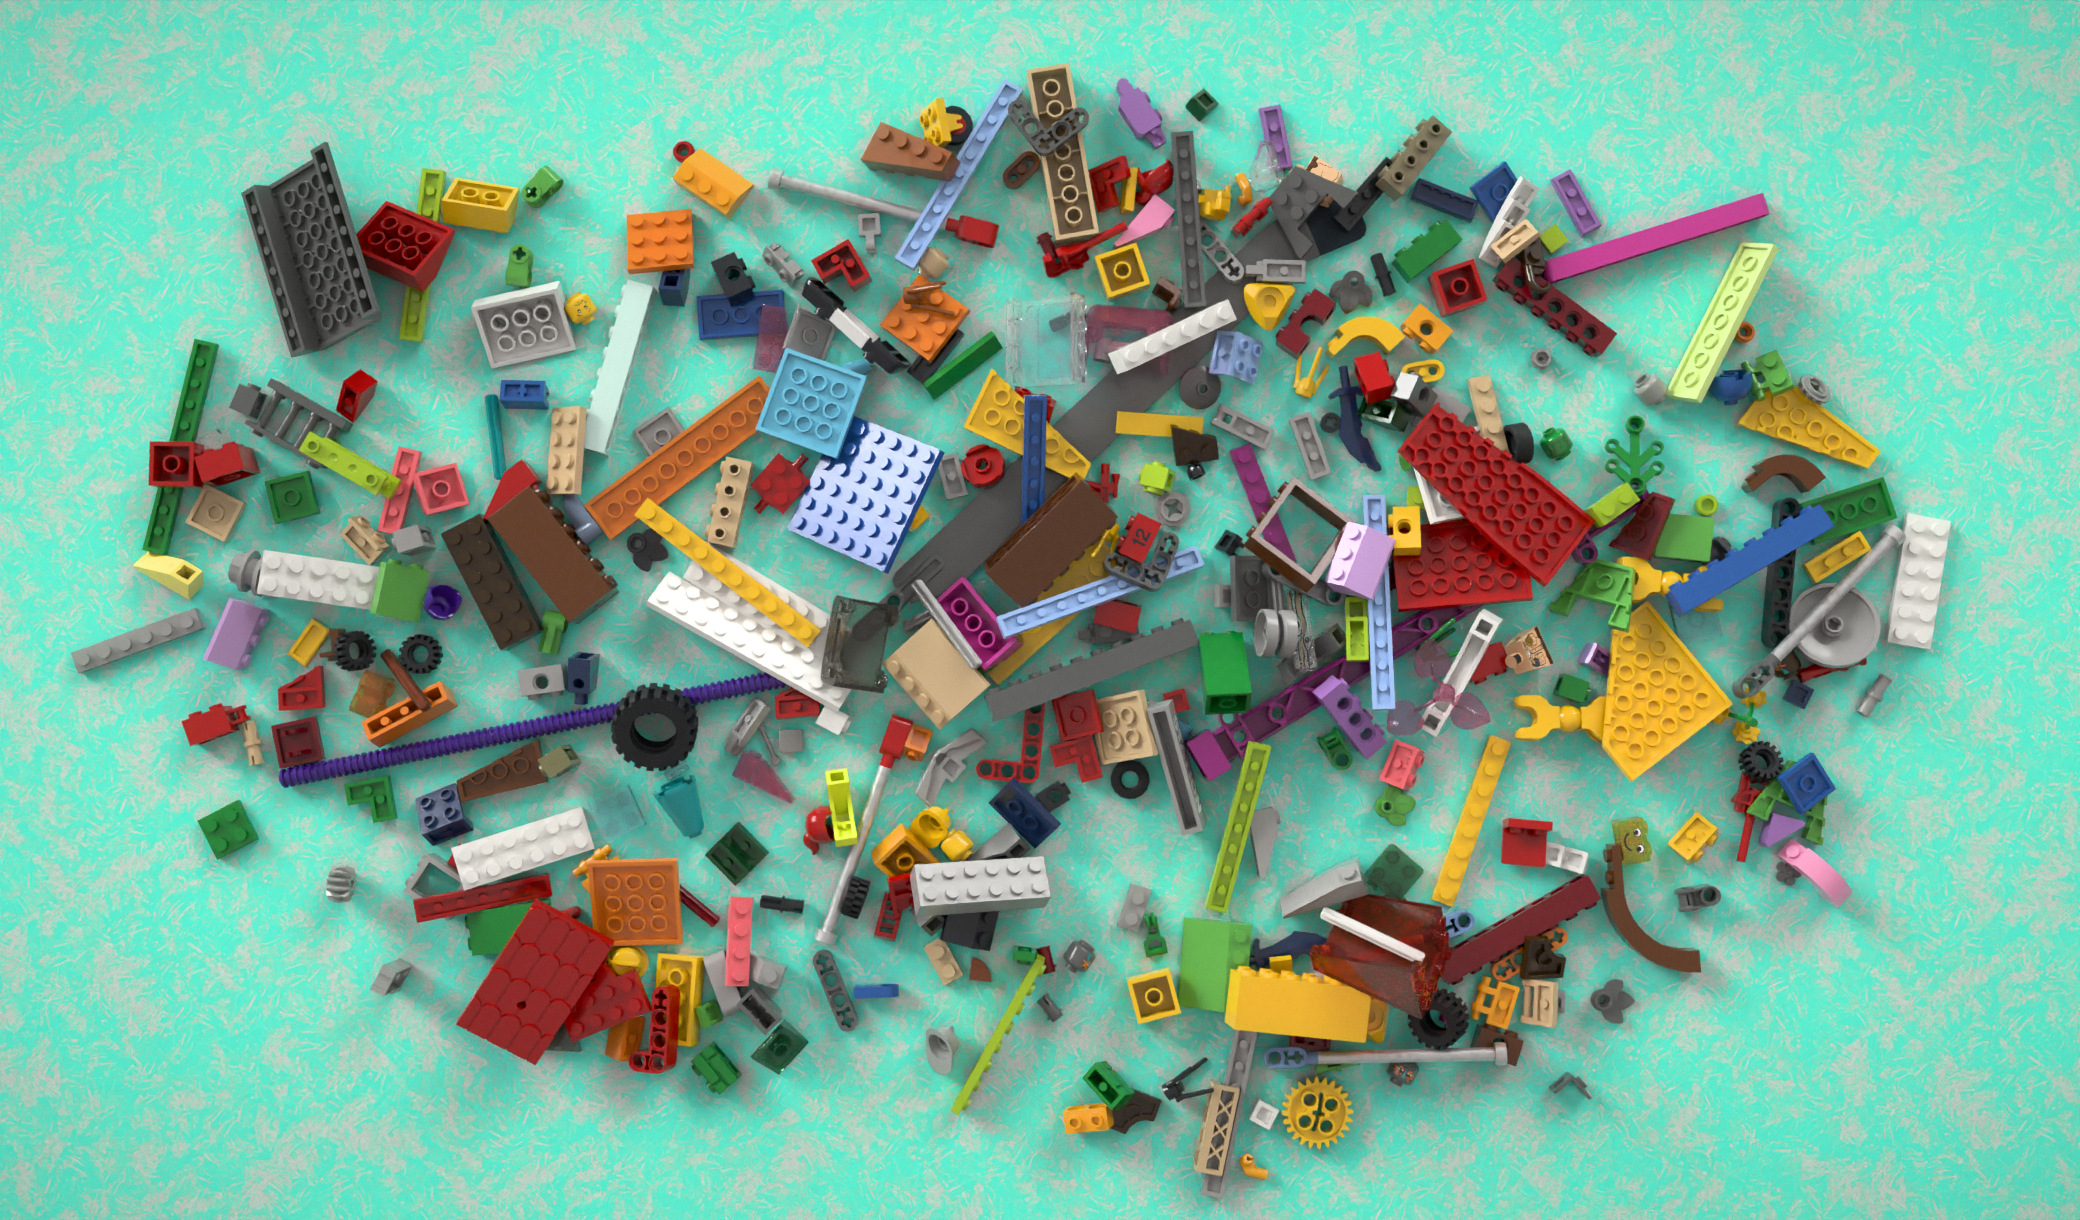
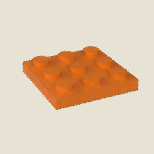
[627,209,694,274]
[880,274,970,363]

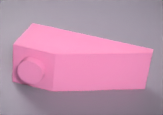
[1113,194,1175,250]

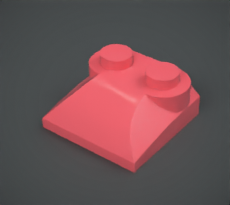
[412,463,470,516]

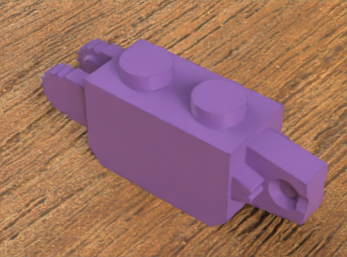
[1116,78,1167,150]

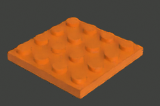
[588,858,684,946]

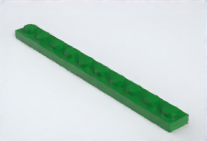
[142,339,219,555]

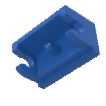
[499,380,549,410]

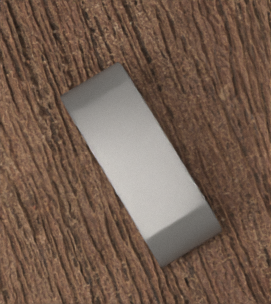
[703,950,744,1017]

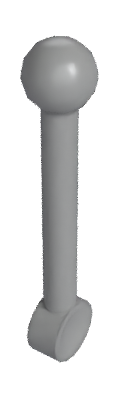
[757,723,780,765]

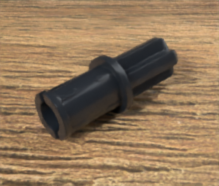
[1370,253,1396,297]
[760,895,804,914]

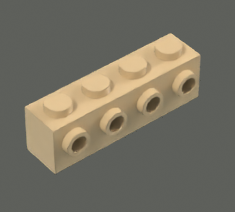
[705,456,755,549]

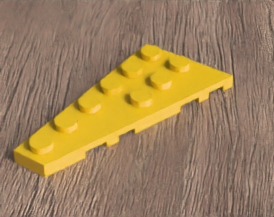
[1735,385,1881,469]

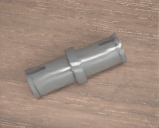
[1856,674,1892,717]

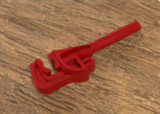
[1042,222,1128,278]
[1731,770,1769,863]

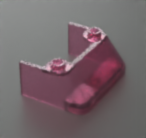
[1077,304,1174,377]

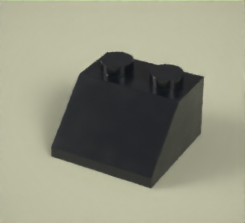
[940,911,999,951]

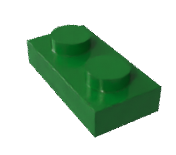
[1013,945,1036,965]

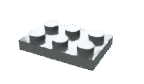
[1230,555,1272,622]

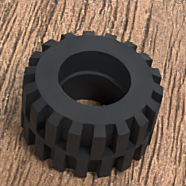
[1408,988,1470,1050]

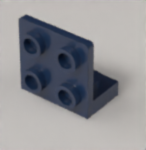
[415,783,474,846]

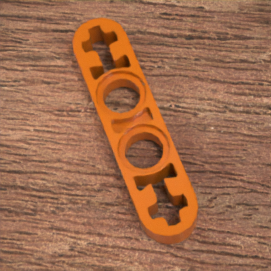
[1490,927,1568,981]

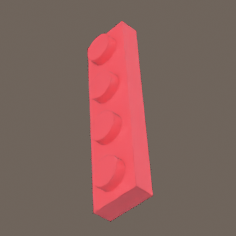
[377,446,422,534]
[725,896,753,987]

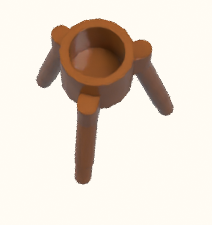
[903,281,955,316]

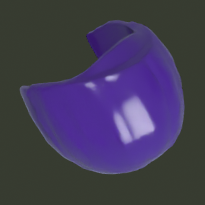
[424,584,462,621]

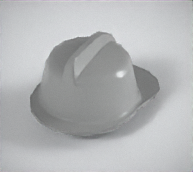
[926,1025,959,1075]

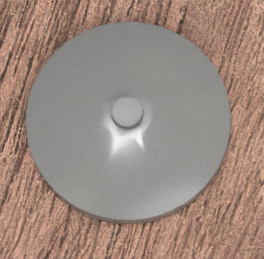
[1789,583,1881,668]

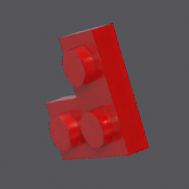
[1088,156,1132,213]
[1049,735,1103,783]

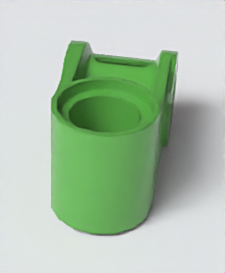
[522,165,564,208]
[505,244,534,288]

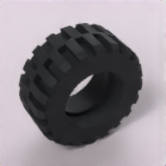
[611,683,699,771]

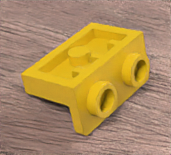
[1667,811,1719,865]

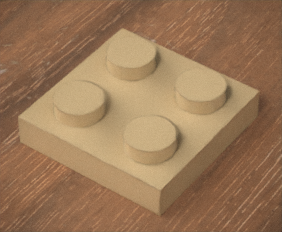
[185,484,247,542]

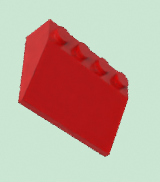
[356,201,455,292]

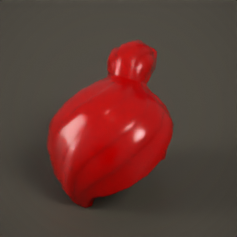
[1135,159,1174,205]
[803,806,835,855]

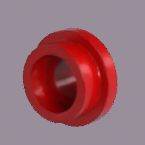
[673,141,695,163]

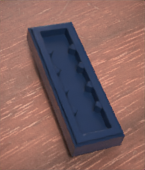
[1410,178,1479,223]

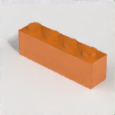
[361,681,458,748]

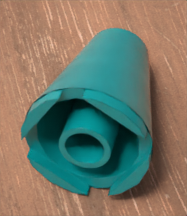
[653,775,704,839]

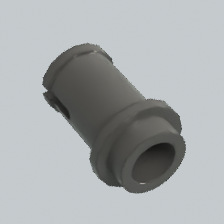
[1037,993,1063,1022]

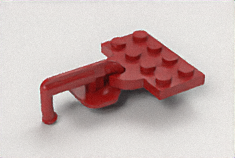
[561,906,651,1043]

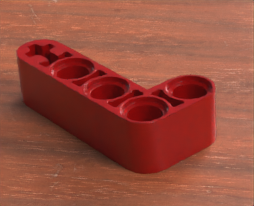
[628,984,680,1074]

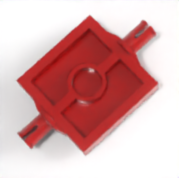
[750,453,810,514]

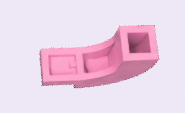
[1777,838,1852,909]

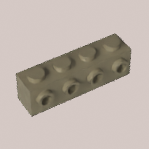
[1375,115,1452,201]

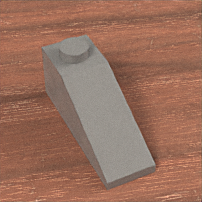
[1249,807,1281,878]

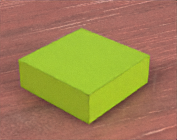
[1540,224,1569,255]

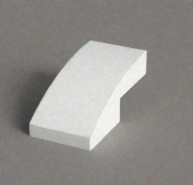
[1546,841,1590,874]

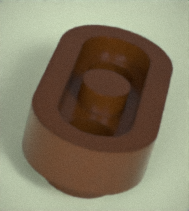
[1003,151,1040,190]

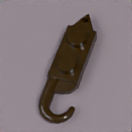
[1519,237,1551,294]

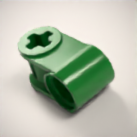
[1316,727,1353,770]

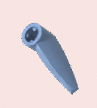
[563,495,604,545]

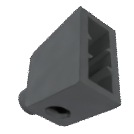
[736,988,782,1035]

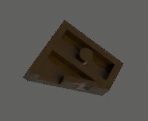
[1170,424,1219,466]

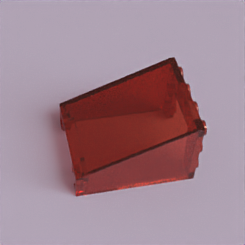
[1310,894,1452,1019]

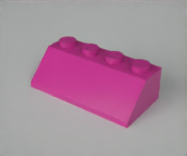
[936,576,1023,670]

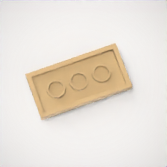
[546,406,587,495]

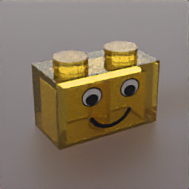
[1611,816,1652,865]

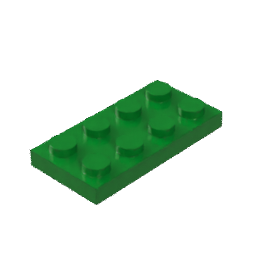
[1800,477,1897,545]

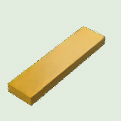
[1116,411,1204,437]

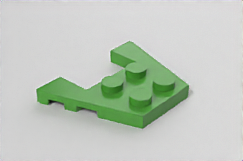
[1548,559,1636,633]
[1746,760,1828,846]

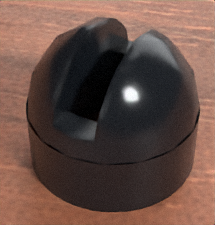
[1187,463,1206,481]

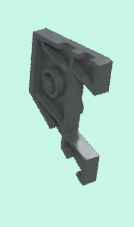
[1269,166,1359,259]

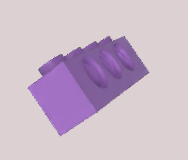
[1313,675,1387,759]

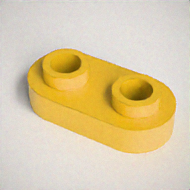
[1400,359,1445,383]

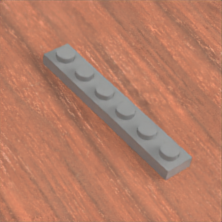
[71,608,205,673]

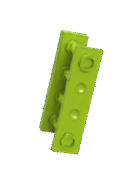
[299,431,402,499]

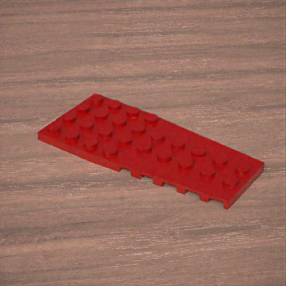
[1397,402,1595,587]

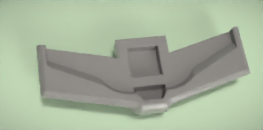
[914,728,988,807]

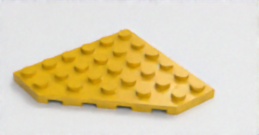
[1602,600,1733,782]

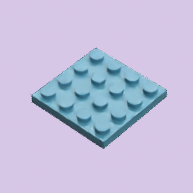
[755,348,868,460]

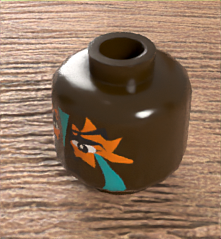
[1770,650,1801,680]

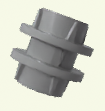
[228,550,263,597]

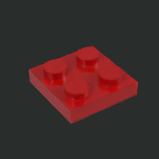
[1051,689,1104,742]

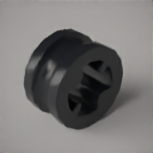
[1320,413,1340,433]

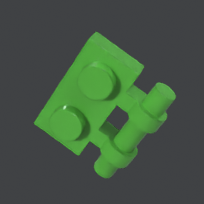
[1741,349,1794,401]

